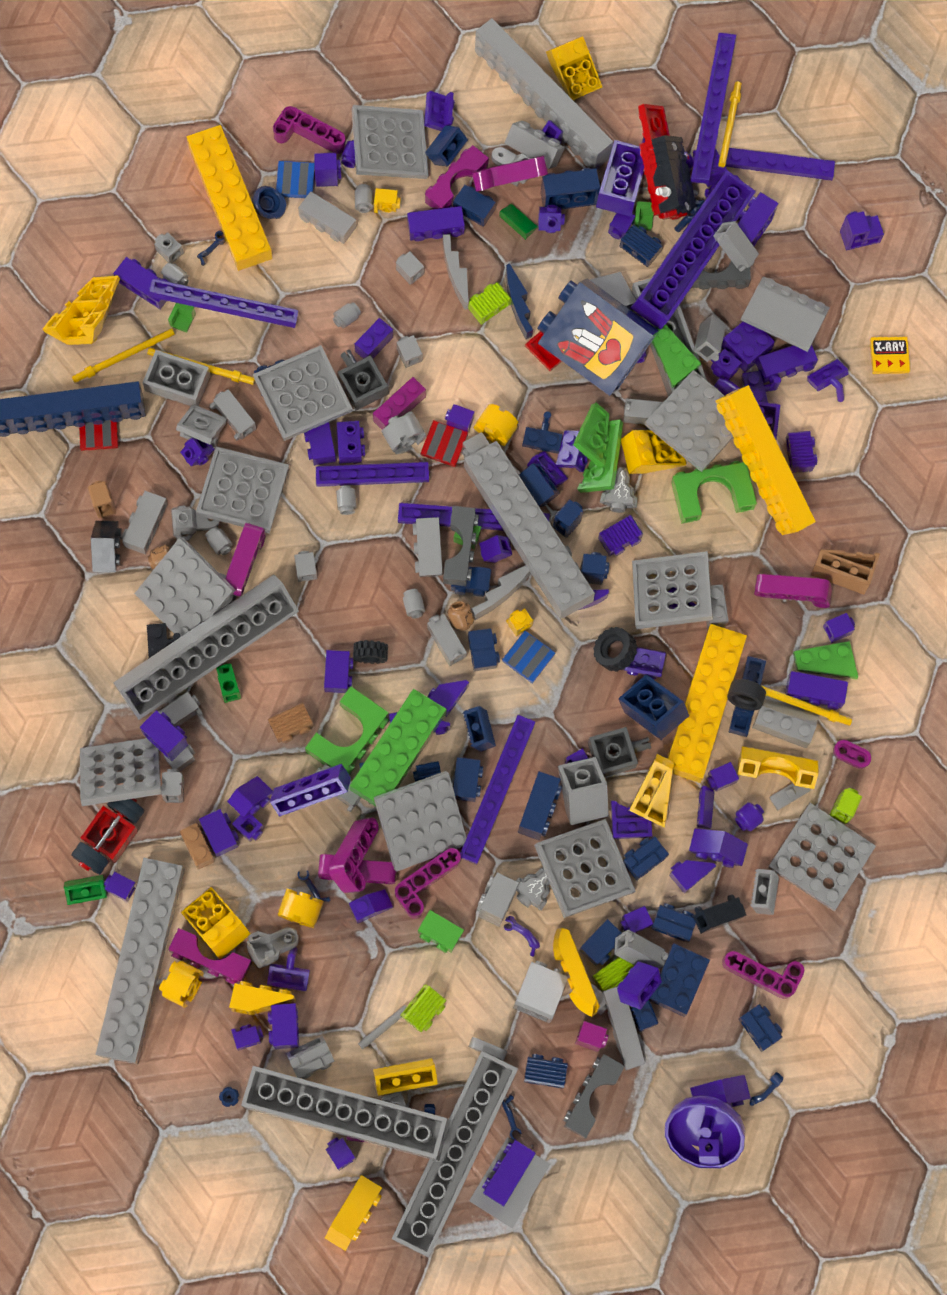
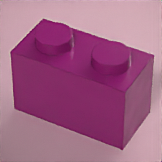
[575,1021,609,1052]

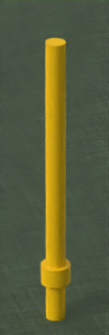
[718,81,742,167]
[71,328,175,383]
[147,347,255,385]
[762,686,852,726]

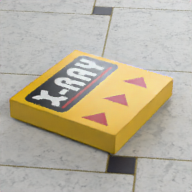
[870,337,910,374]

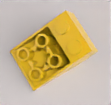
[546,36,603,100]
[621,430,687,474]
[181,887,251,960]
[229,981,296,1015]

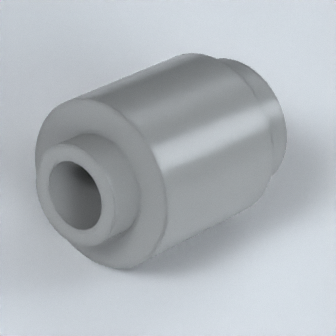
[354,184,373,213]
[161,262,189,286]
[333,302,361,328]
[336,486,357,515]
[205,527,233,555]
[403,589,425,619]

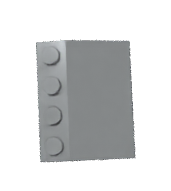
[741,277,830,352]

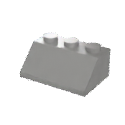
[752,696,819,748]

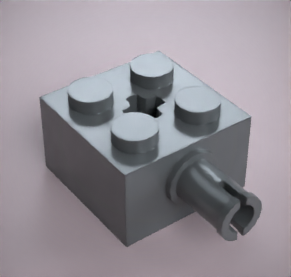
[337,350,388,411]
[587,727,651,777]

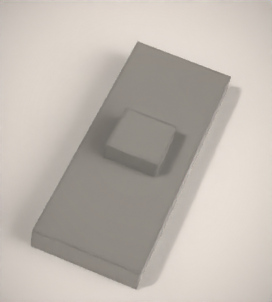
[769,783,811,811]

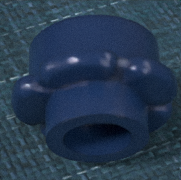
[219,1087,239,1107]

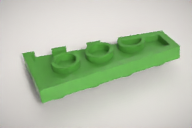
[577,420,623,493]

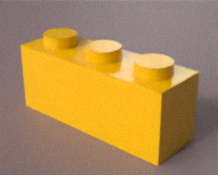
[373,1058,438,1096]

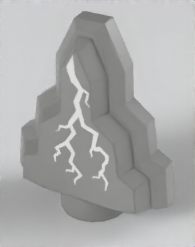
[600,467,637,513]
[516,868,550,910]

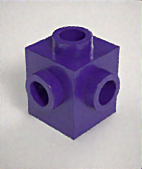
[538,205,565,233]
[711,349,742,380]
[180,438,215,466]

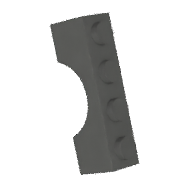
[690,261,751,290]
[443,506,479,586]
[563,1054,625,1139]

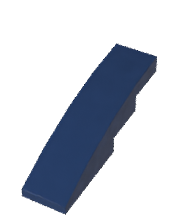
[506,263,533,340]
[728,656,766,737]

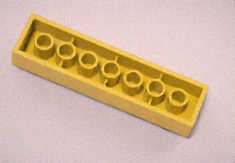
[186,125,272,271]
[715,385,816,535]
[667,624,747,783]

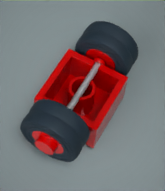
[71,798,145,875]

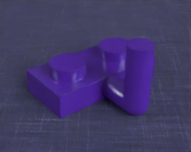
[807,359,849,402]
[741,370,781,403]
[267,947,310,991]

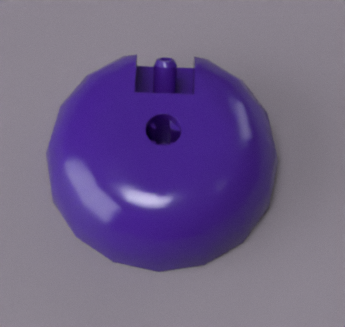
[665,1095,746,1168]

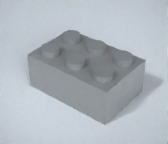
[143,350,211,406]
[477,873,519,927]

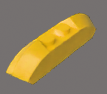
[553,928,600,1017]

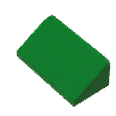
[499,204,538,240]
[64,875,107,905]

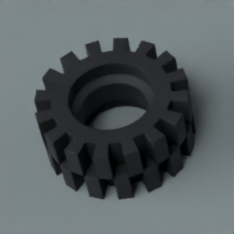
[353,640,388,664]

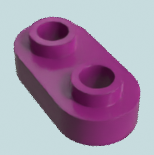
[833,740,871,769]

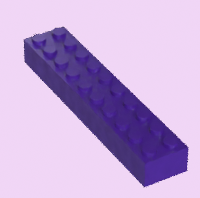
[631,170,756,330]

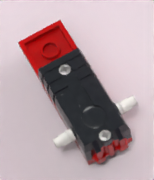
[638,104,698,220]

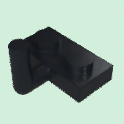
[147,623,181,658]

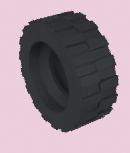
[593,627,638,672]

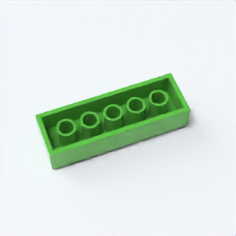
[349,689,446,807]

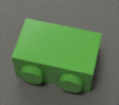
[418,910,464,953]

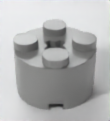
[381,411,426,454]

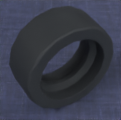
[727,679,766,711]

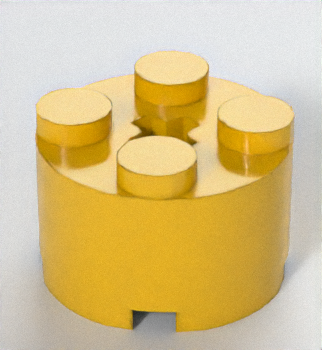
[473,404,518,446]
[278,889,324,928]
[159,961,204,1008]

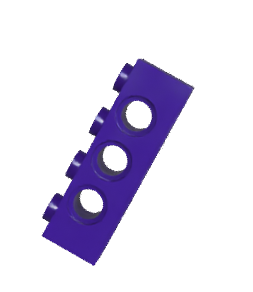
[270,764,351,817]

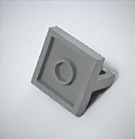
[176,404,227,449]

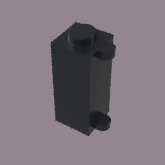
[693,894,747,934]

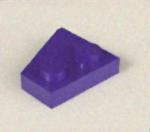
[611,801,652,839]

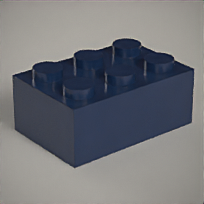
[540,168,600,210]
[618,674,689,740]
[518,771,563,841]
[649,944,710,1017]

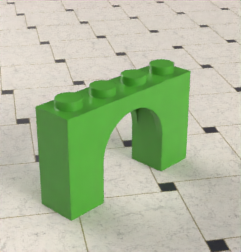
[671,461,757,524]
[305,687,389,775]

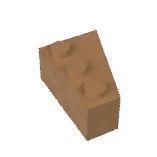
[811,549,880,595]

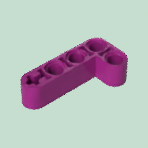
[273,106,346,154]
[472,156,548,191]
[225,522,266,597]
[754,574,833,608]
[329,817,379,893]
[395,848,461,919]
[318,854,396,884]
[722,951,805,999]

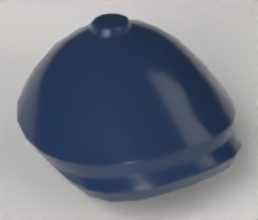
[252,186,286,219]

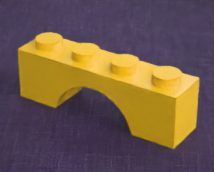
[737,746,819,789]

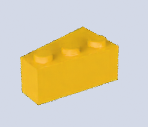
[325,1175,382,1251]

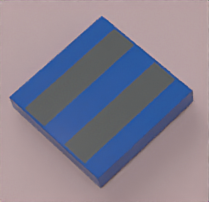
[276,161,315,198]
[502,631,556,684]

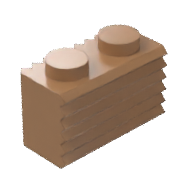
[88,481,116,518]
[268,703,313,743]
[180,823,215,870]

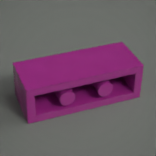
[373,377,426,430]

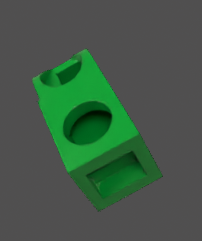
[216,663,241,703]

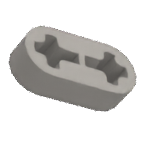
[468,1037,507,1061]

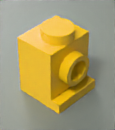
[374,188,401,213]
[506,608,533,637]

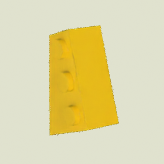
[629,754,675,828]

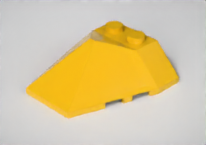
[43,276,120,345]

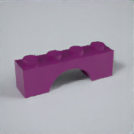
[425,145,489,210]
[168,928,252,985]

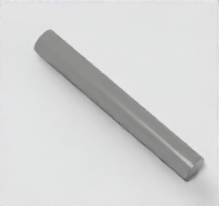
[358,1005,406,1049]

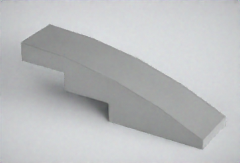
[443,235,469,309]
[472,565,531,620]
[602,987,645,1070]

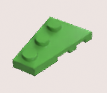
[652,324,701,388]
[573,403,609,468]
[793,641,858,679]

